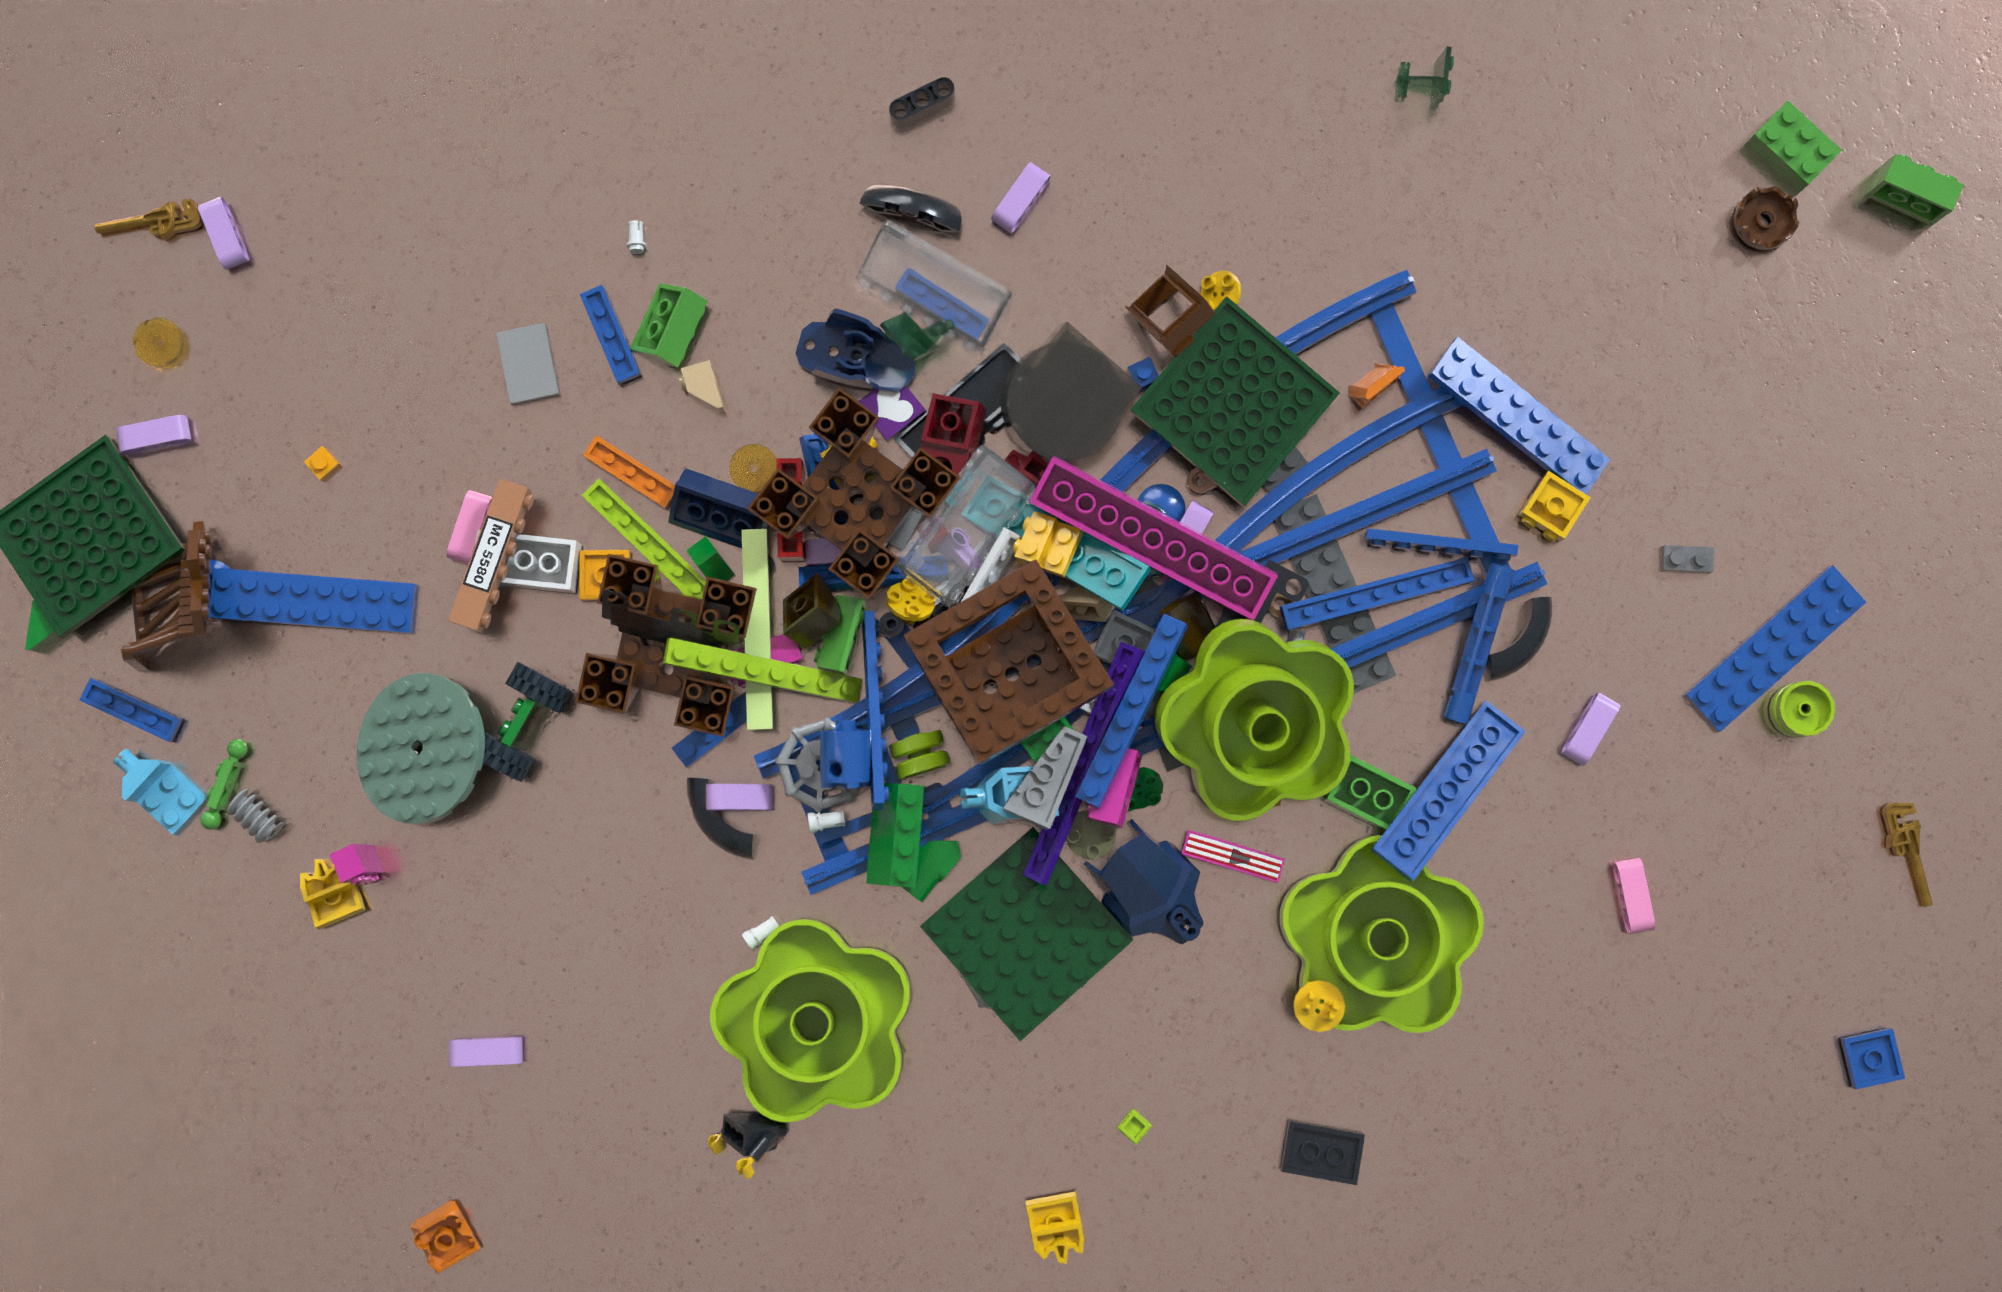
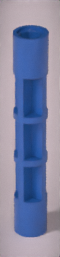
[1444,563,1515,724]

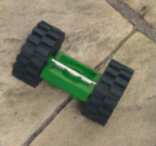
[483,661,573,782]

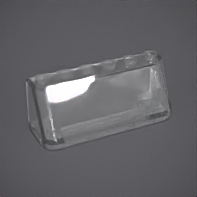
[856,220,1013,353]
[895,445,1037,608]

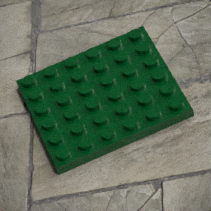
[1130,296,1340,507]
[0,434,186,639]
[920,827,1134,1042]

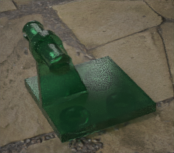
[1396,46,1454,110]
[879,312,955,361]

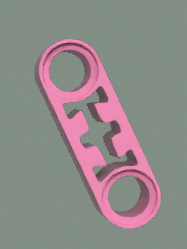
[446,490,492,564]
[1613,858,1655,934]

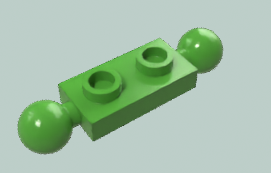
[200,739,248,830]

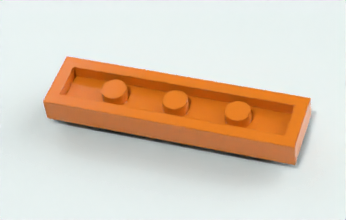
[583,435,675,509]

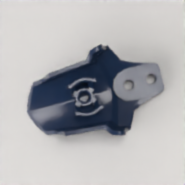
[1084,819,1204,944]

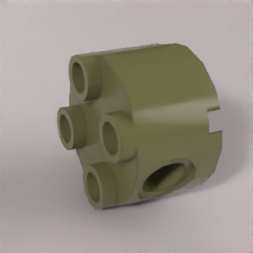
[1066,809,1116,859]

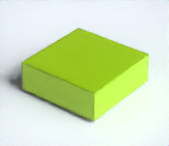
[1116,1108,1152,1145]

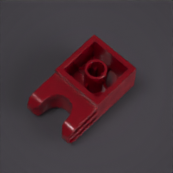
[921,393,987,489]

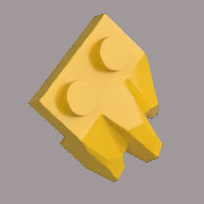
[300,859,366,930]
[1026,1192,1084,1264]

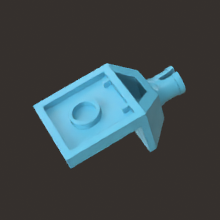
[113,749,208,835]
[960,766,1059,825]

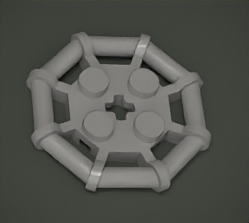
[775,717,858,812]

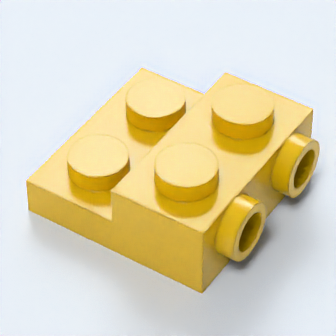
[1519,471,1591,542]
[1013,511,1083,578]

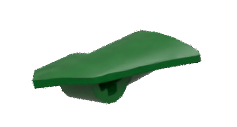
[902,840,961,902]

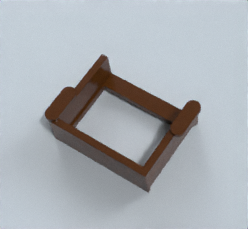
[1125,265,1216,357]

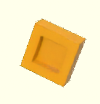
[304,446,341,482]

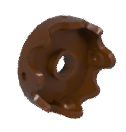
[1734,187,1799,250]

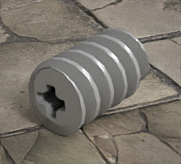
[227,788,284,843]

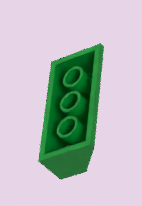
[866,783,925,888]

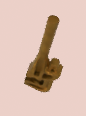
[95,198,203,240]
[1882,803,1933,907]

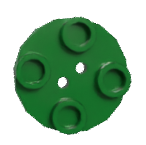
[1128,767,1163,811]

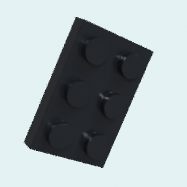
[1280,1120,1365,1185]

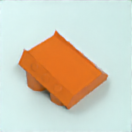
[1348,363,1405,409]
[410,1200,481,1274]

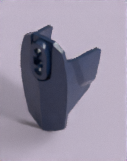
[795,309,916,392]

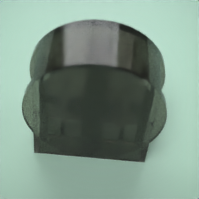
[1001,321,1142,461]

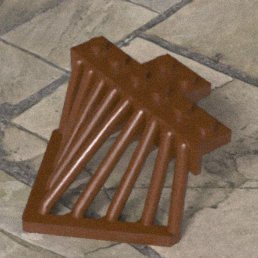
[121,521,212,672]

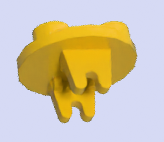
[1200,270,1241,310]
[885,579,936,626]
[1293,980,1345,1032]

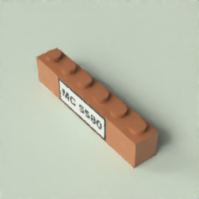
[448,478,534,633]

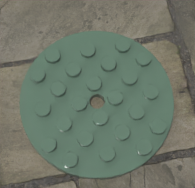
[357,673,485,824]

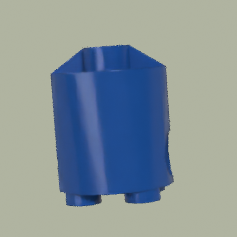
[820,720,871,788]

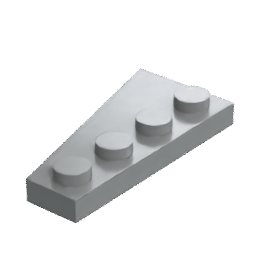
[1001,726,1087,830]

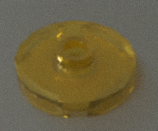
[132,317,184,367]
[729,444,777,493]

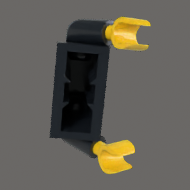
[708,1112,787,1179]

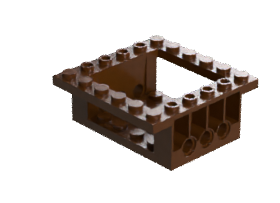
[903,559,1115,765]

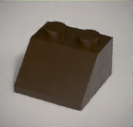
[783,573,840,649]

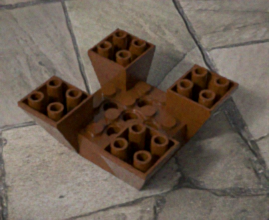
[747,388,961,600]
[575,554,757,737]

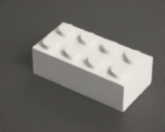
[475,530,582,593]

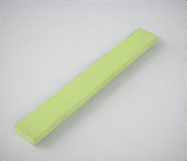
[742,529,773,730]

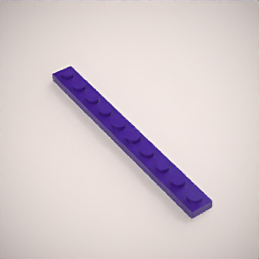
[1023,642,1145,886]

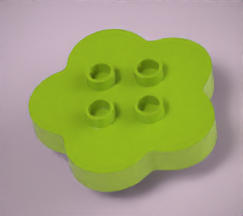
[1155,619,1354,821]
[1280,835,1484,1033]
[710,919,911,1122]

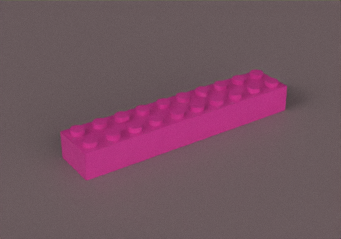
[1029,456,1278,621]

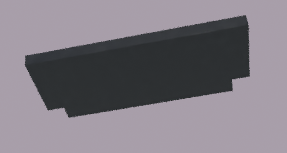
[893,343,1034,470]

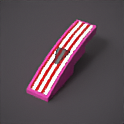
[1182,830,1285,883]

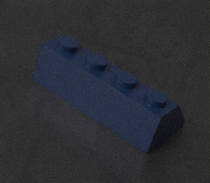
[668,468,771,548]

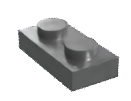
[1661,545,1714,573]

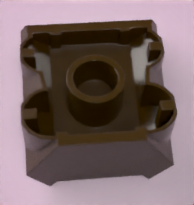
[1159,588,1215,659]

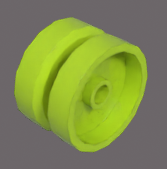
[1769,681,1835,738]
[889,730,951,780]

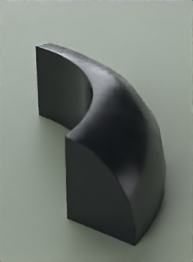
[859,184,962,232]
[1486,597,1552,681]
[686,777,756,860]

